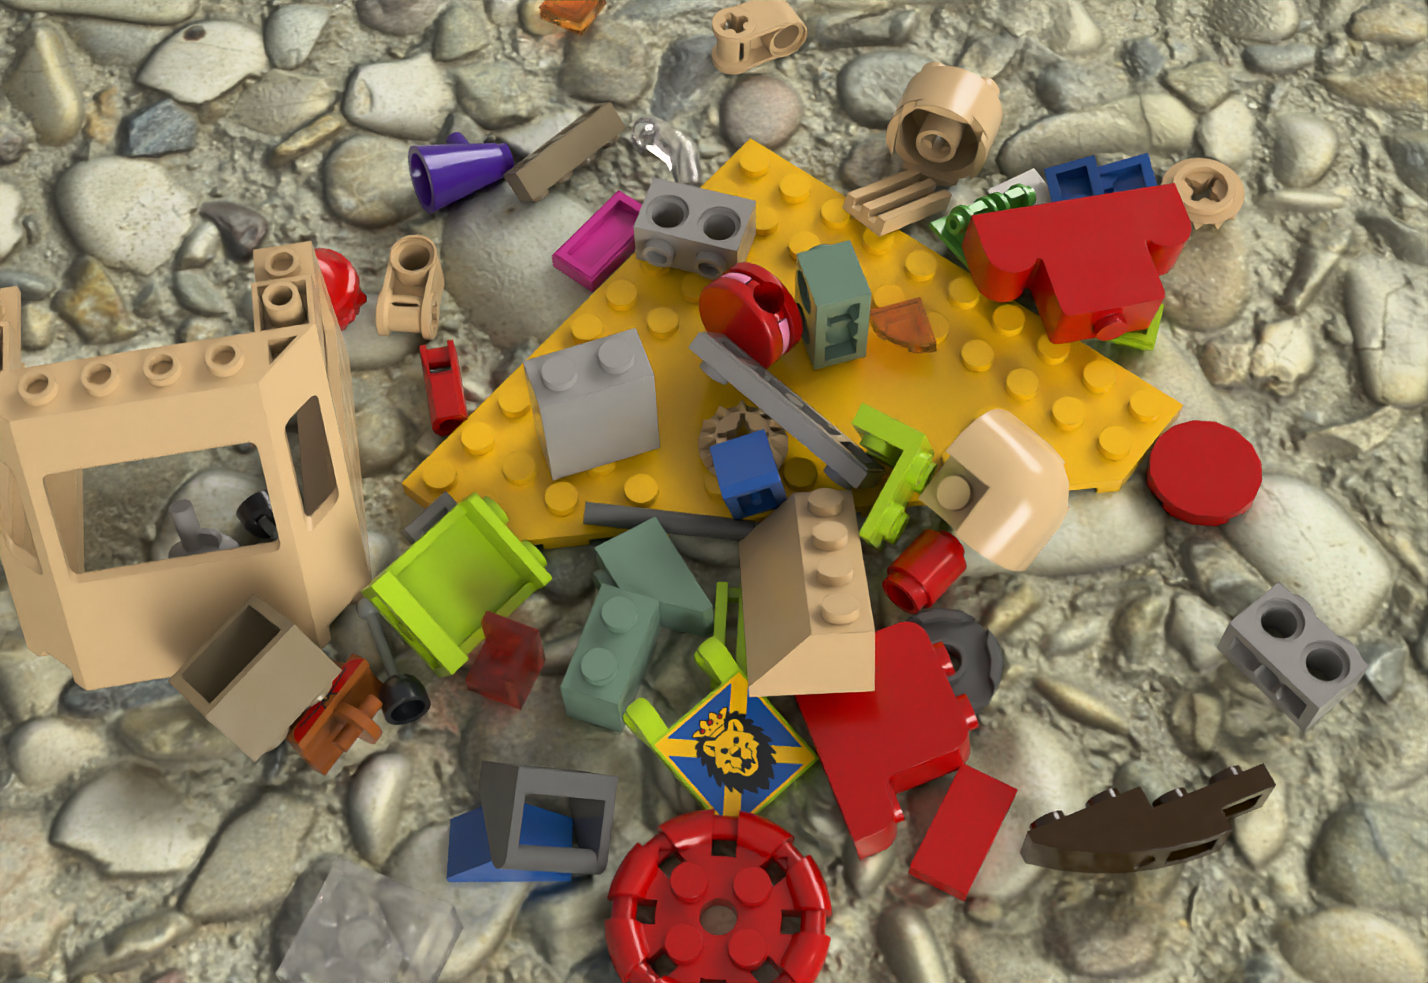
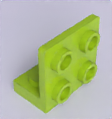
[851,403,937,553]

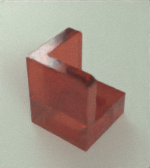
[465,611,546,710]

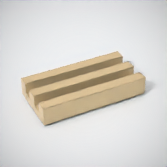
[843,167,952,236]

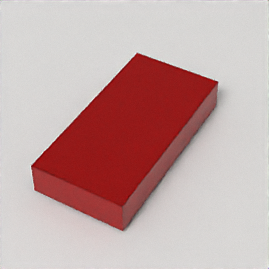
[908,764,1018,902]

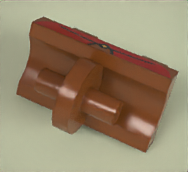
[286,653,383,776]

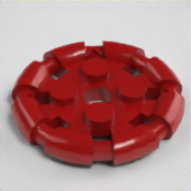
[604,808,833,983]

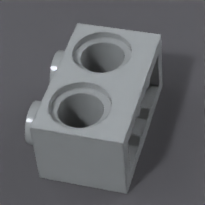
[633,177,756,280]
[1217,582,1369,732]

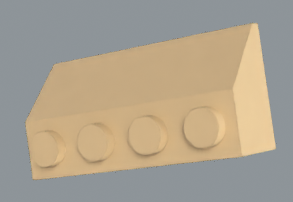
[738,488,875,697]

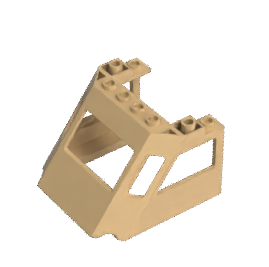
[0,241,372,691]

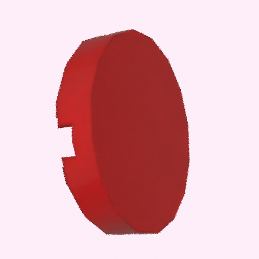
[1147,420,1262,526]

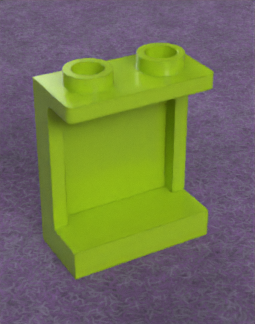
[360,492,552,678]

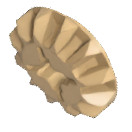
[1161,158,1245,230]
[698,400,788,477]

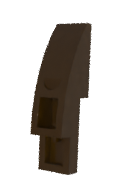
[1020,763,1276,874]

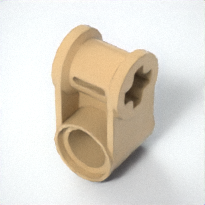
[711,0,808,75]
[376,234,445,340]

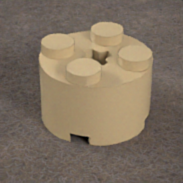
[886,62,1003,187]

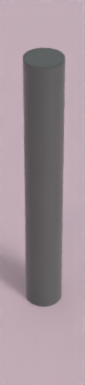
[583,501,755,541]

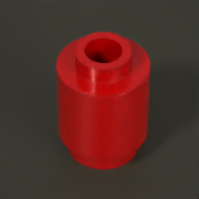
[882,529,967,615]

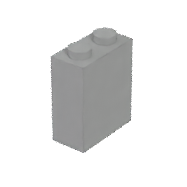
[523,328,660,480]

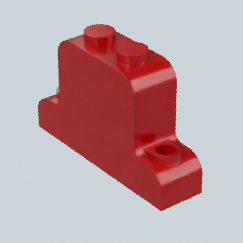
[794,622,979,860]

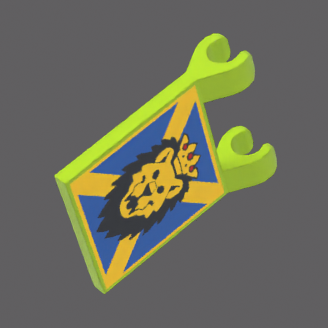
[622,637,819,816]

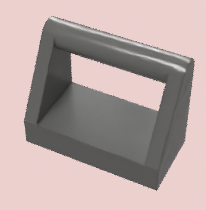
[478,761,618,875]

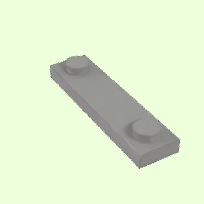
[688,332,886,490]

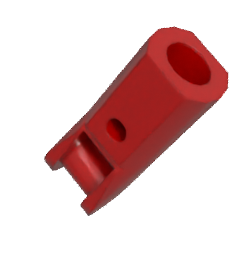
[419,339,468,436]

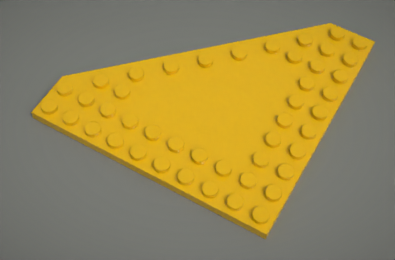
[402,138,1183,549]

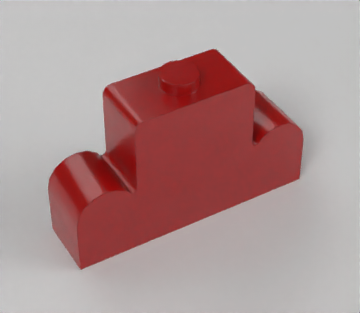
[961,183,1192,344]

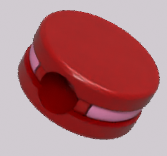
[699,262,803,369]

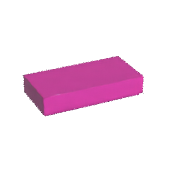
[552,190,642,292]

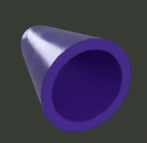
[408,132,514,214]

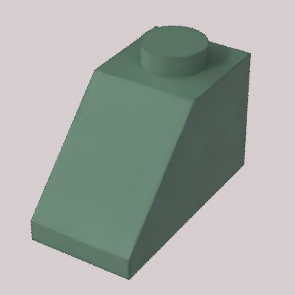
[591,516,714,637]

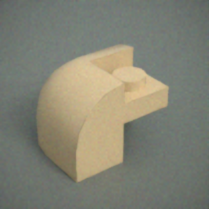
[918,409,1070,571]

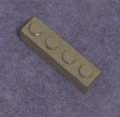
[503,102,626,203]

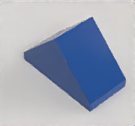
[710,429,788,520]
[446,803,574,882]

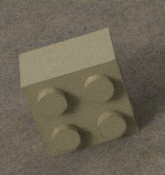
[168,593,342,762]

